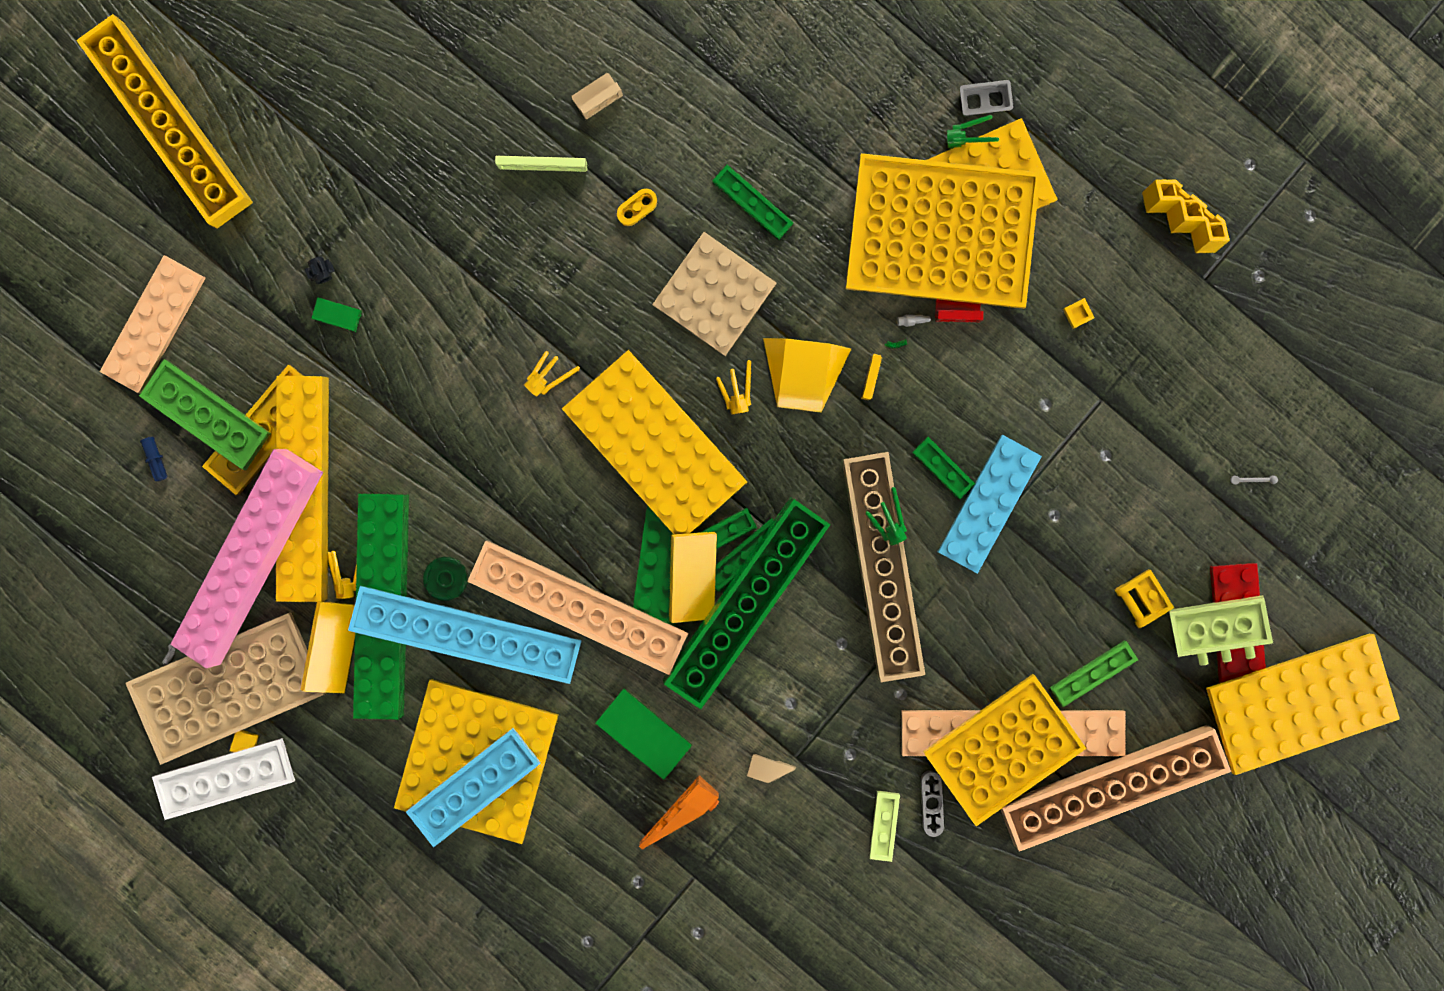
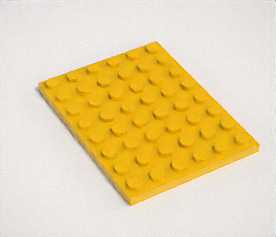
[846,153,1041,309]

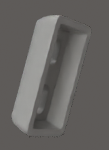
[960,80,1013,116]

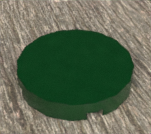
[423,556,468,601]

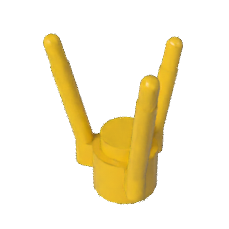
[524,351,580,397]
[716,360,751,415]
[327,551,357,599]

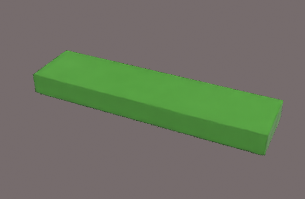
[1050,640,1138,707]

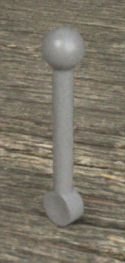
[1230,475,1278,485]

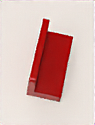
[935,299,984,323]

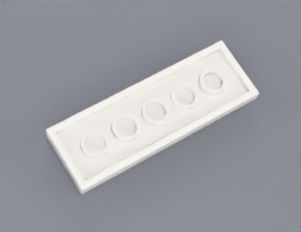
[152,738,295,820]

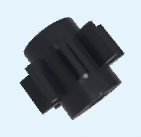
[304,256,335,284]

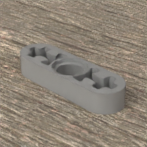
[920,770,944,837]

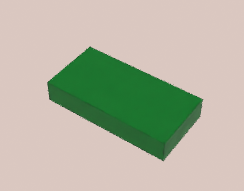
[311,297,362,332]

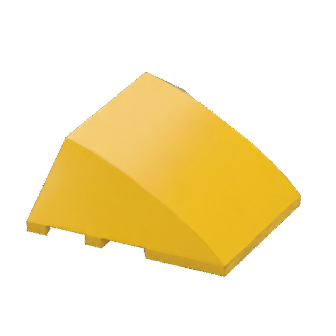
[763,338,851,412]

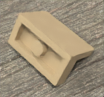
[572,73,623,119]

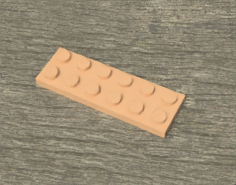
[100,255,205,394]

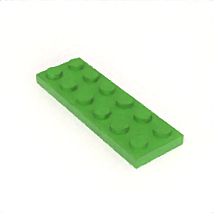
[139,359,271,470]

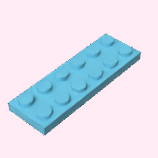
[937,435,1042,574]
[406,728,541,847]

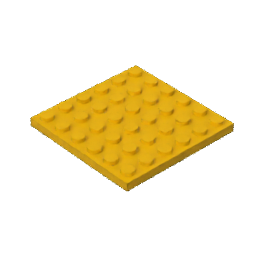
[394,679,559,844]

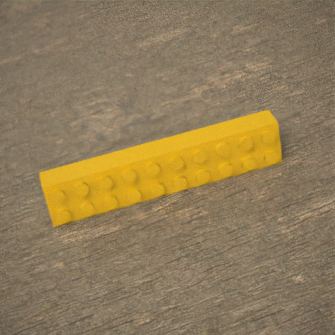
[76,14,253,229]
[276,376,329,602]

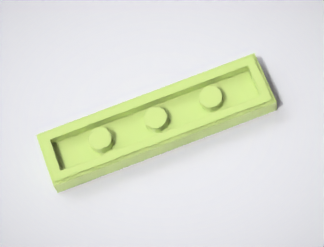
[495,156,587,172]

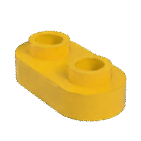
[617,189,657,226]

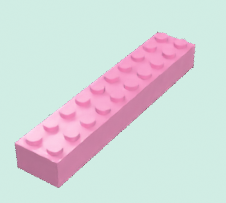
[170,449,323,668]

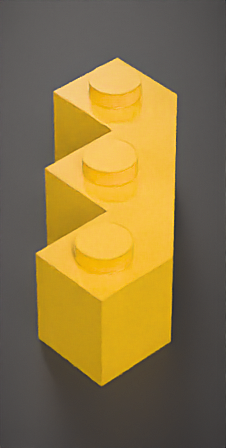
[1142,180,1230,253]

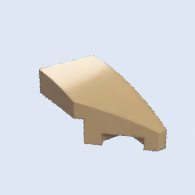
[747,754,796,783]

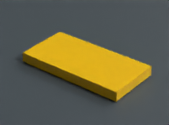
[669,532,717,623]
[300,601,355,693]

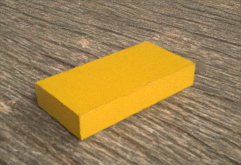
[861,354,882,401]

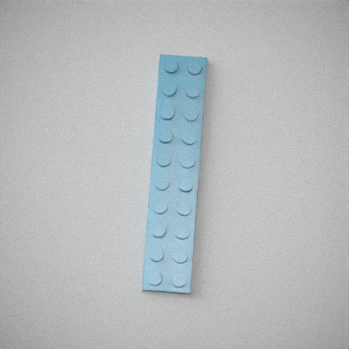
[348,586,581,684]

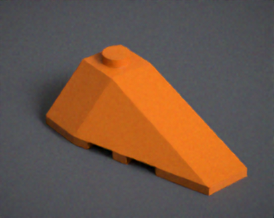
[639,776,719,849]

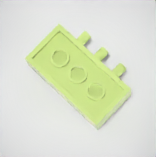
[1170,595,1273,666]

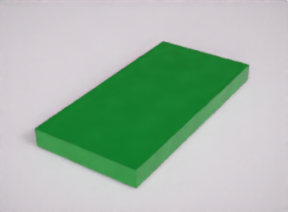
[595,688,692,780]

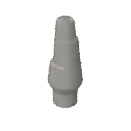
[897,314,931,327]

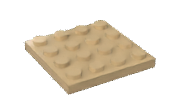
[653,232,777,356]

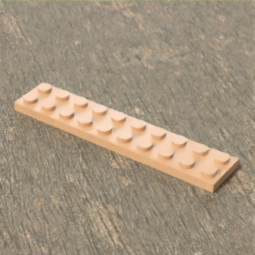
[467,541,689,675]
[901,710,1125,756]

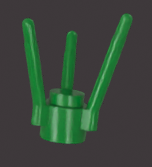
[947,115,999,148]
[865,487,907,546]

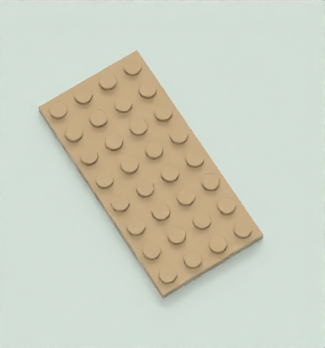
[126,612,326,765]

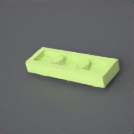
[869,791,900,862]

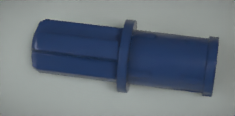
[140,437,168,482]

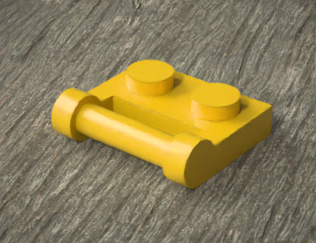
[1115,569,1174,628]

